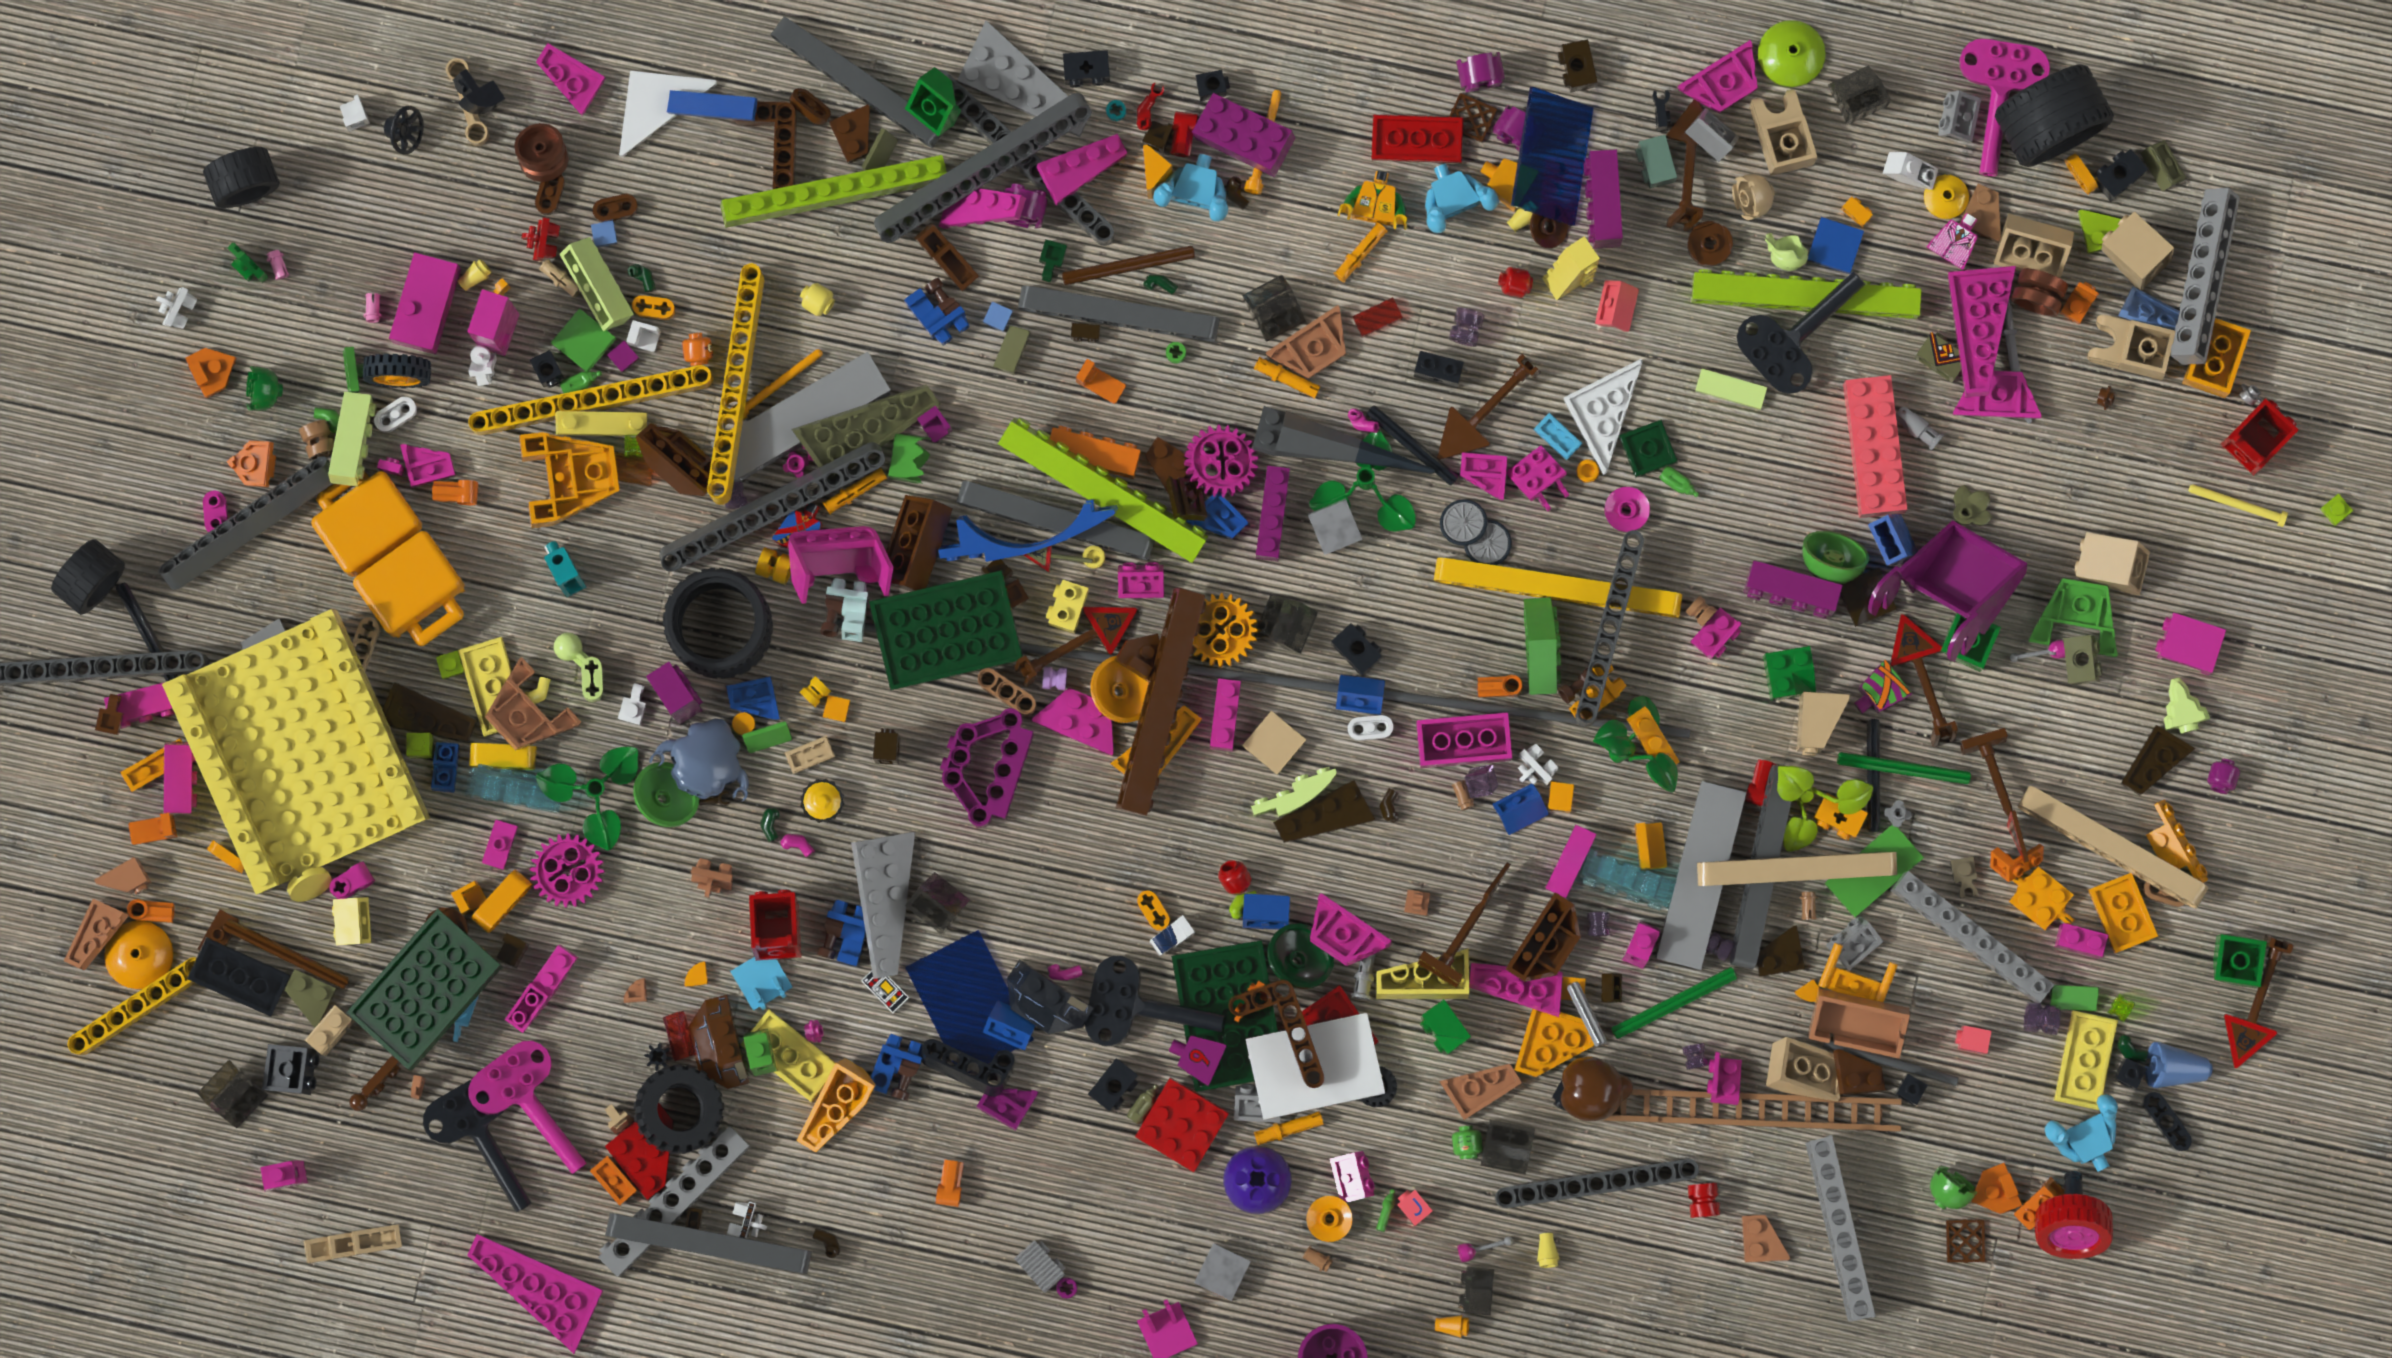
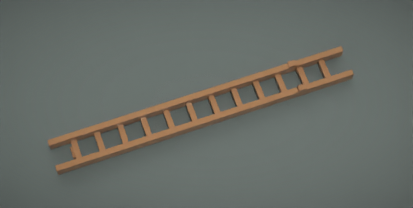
[1600,1089,1902,1132]

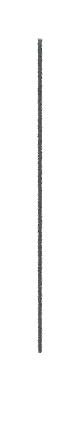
[836,619,1690,739]

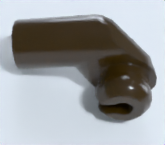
[1226,176,1250,210]
[1379,788,1399,823]
[812,1228,840,1258]

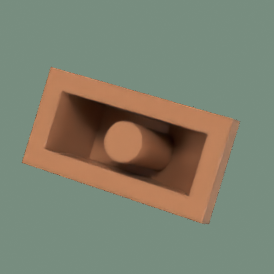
[94,857,152,895]

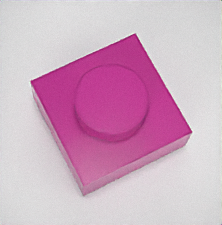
[377,457,404,477]

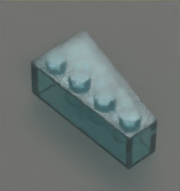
[464,764,561,813]
[1579,849,1676,911]

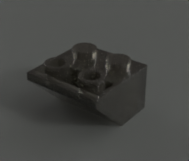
[1828,65,1891,125]
[1242,275,1306,342]
[1253,595,1318,654]
[905,872,971,936]
[197,1060,268,1129]
[1480,1119,1535,1175]
[1458,1266,1494,1316]

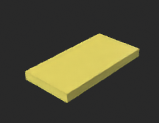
[458,637,512,737]
[740,1009,835,1103]
[2054,1010,2118,1111]

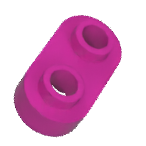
[203,490,228,532]

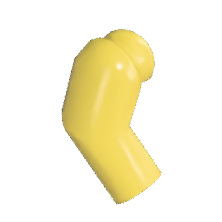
[525,677,551,705]

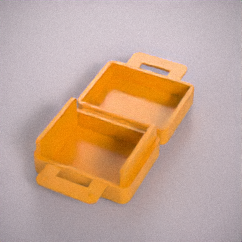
[311,470,465,646]

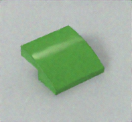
[551,308,617,372]

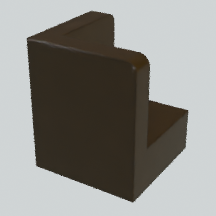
[1142,121,1173,154]
[980,559,1014,581]
[497,932,530,969]

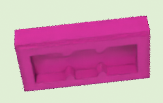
[482,820,518,870]

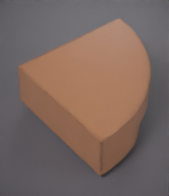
[624,978,647,1003]
[411,1075,426,1100]

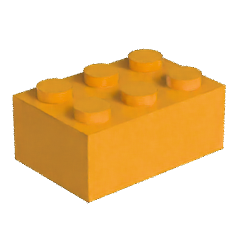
[2182,318,2251,398]

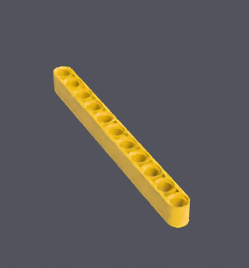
[707,263,764,505]
[468,365,713,435]
[1434,558,1683,618]

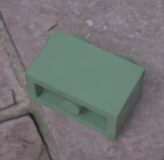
[1635,135,1677,189]

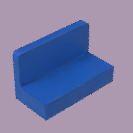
[1336,675,1385,715]
[1492,783,1548,835]
[1243,894,1290,930]
[983,1001,1036,1051]

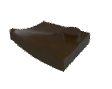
[1840,567,1897,627]

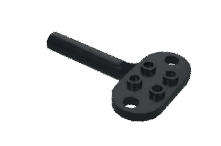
[1737,271,1866,394]
[1085,956,1226,1047]
[423,1079,532,1213]

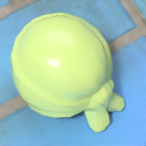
[1765,233,1808,271]

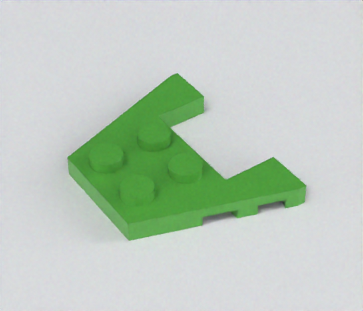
[2028,578,2118,657]

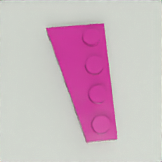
[1036,134,1127,205]
[939,188,1026,229]
[1469,963,1563,1017]

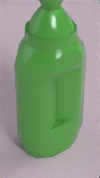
[560,371,602,393]
[1659,466,1699,497]
[1376,1189,1396,1232]

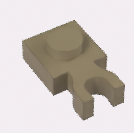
[1950,856,1978,899]

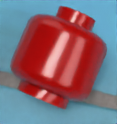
[1498,267,1533,298]
[1218,860,1252,894]

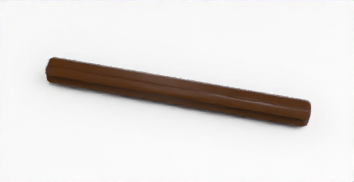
[1062,245,1195,285]
[223,919,350,989]

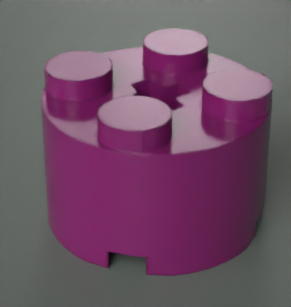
[1456,52,1505,93]
[1493,105,1546,156]
[1004,184,1048,229]

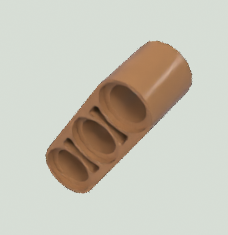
[978,668,1037,716]

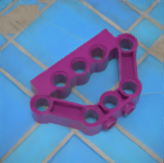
[940,708,1034,828]

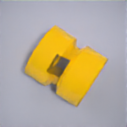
[755,547,791,585]

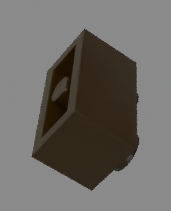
[1071,323,1100,343]
[1601,973,1622,1003]
[685,1207,704,1230]

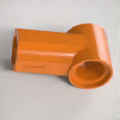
[432,480,478,506]
[1478,675,1523,698]
[127,899,175,923]
[936,1159,964,1207]

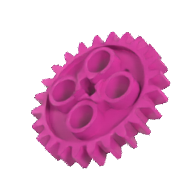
[1184,424,1258,498]
[530,833,605,908]

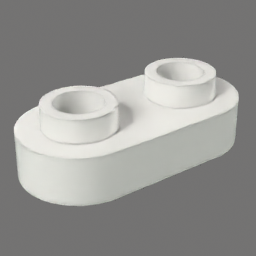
[374,397,417,433]
[1348,715,1393,741]

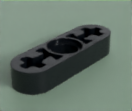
[2142,1092,2192,1151]

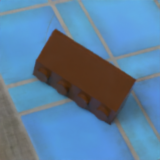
[886,495,953,592]

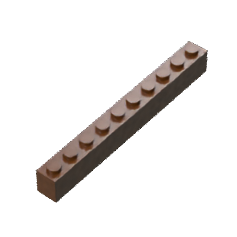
[1115,588,1206,816]

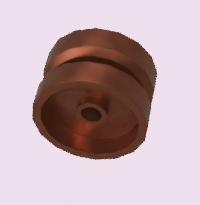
[514,123,569,182]
[2011,268,2069,317]

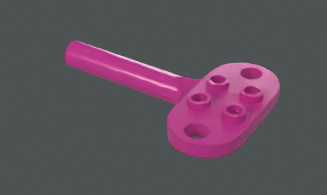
[1959,39,2050,177]
[468,1041,587,1174]

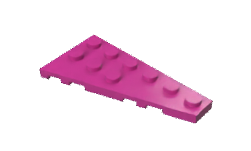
[1948,266,2016,397]
[467,1234,603,1354]

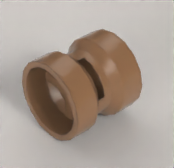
[1685,595,1717,627]

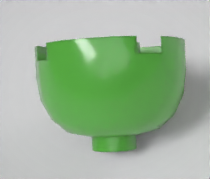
[1930,1165,1977,1209]

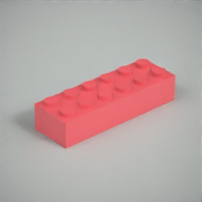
[1843,375,1907,518]

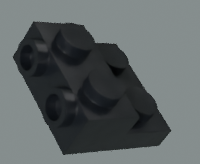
[262,1044,320,1095]

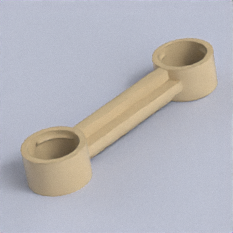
[446,58,489,146]

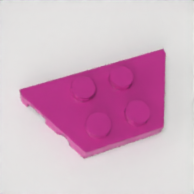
[1677,40,1758,114]
[1953,371,2041,419]
[1032,688,1114,756]
[1310,893,1392,966]

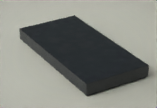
[187,937,291,1017]

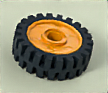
[363,354,431,388]

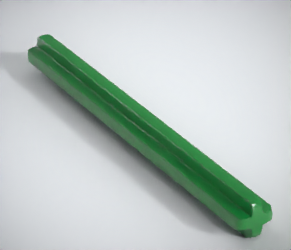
[1837,752,1971,784]
[1611,967,1737,1039]

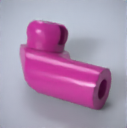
[1348,408,1379,433]
[780,834,815,858]
[1047,964,1083,981]

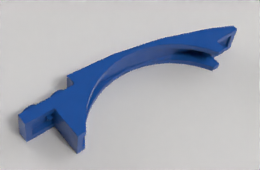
[938,499,1118,562]

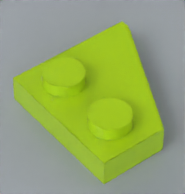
[2078,210,2121,254]

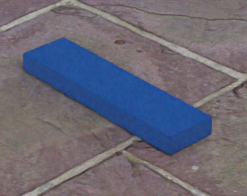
[667,90,758,121]

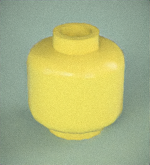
[800,283,835,316]

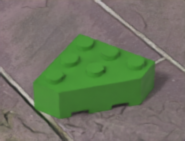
[1524,597,1561,695]

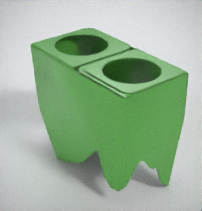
[888,434,931,484]

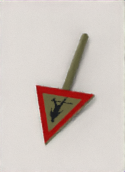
[1024,545,1093,572]

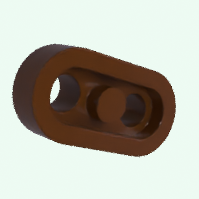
[789,88,831,125]
[535,175,565,215]
[593,194,638,222]

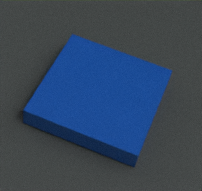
[1807,217,1864,275]

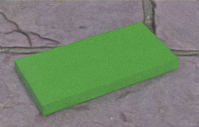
[1824,825,1924,918]

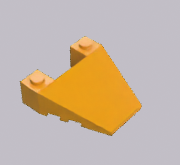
[519,432,620,529]

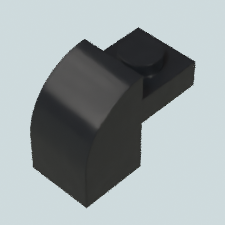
[453,69,505,115]

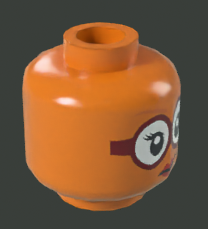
[682,332,713,366]

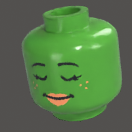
[1452,1126,1483,1159]

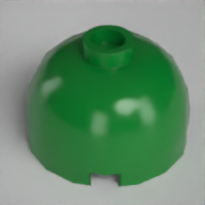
[246,366,283,411]

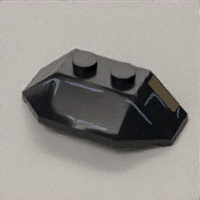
[1007,959,1095,1034]

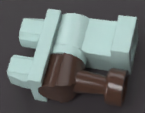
[820,578,868,642]

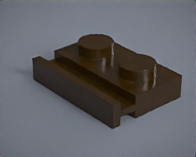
[1166,476,1208,521]

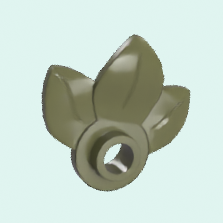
[1953,485,1993,526]

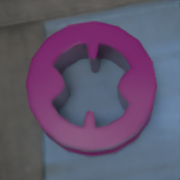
[1056,1278,1077,1299]

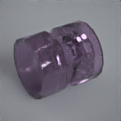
[1448,307,1485,347]
[2023,1002,2061,1036]

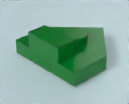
[227,243,268,283]

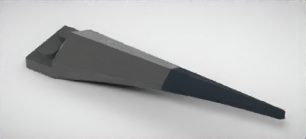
[1252,406,1435,474]

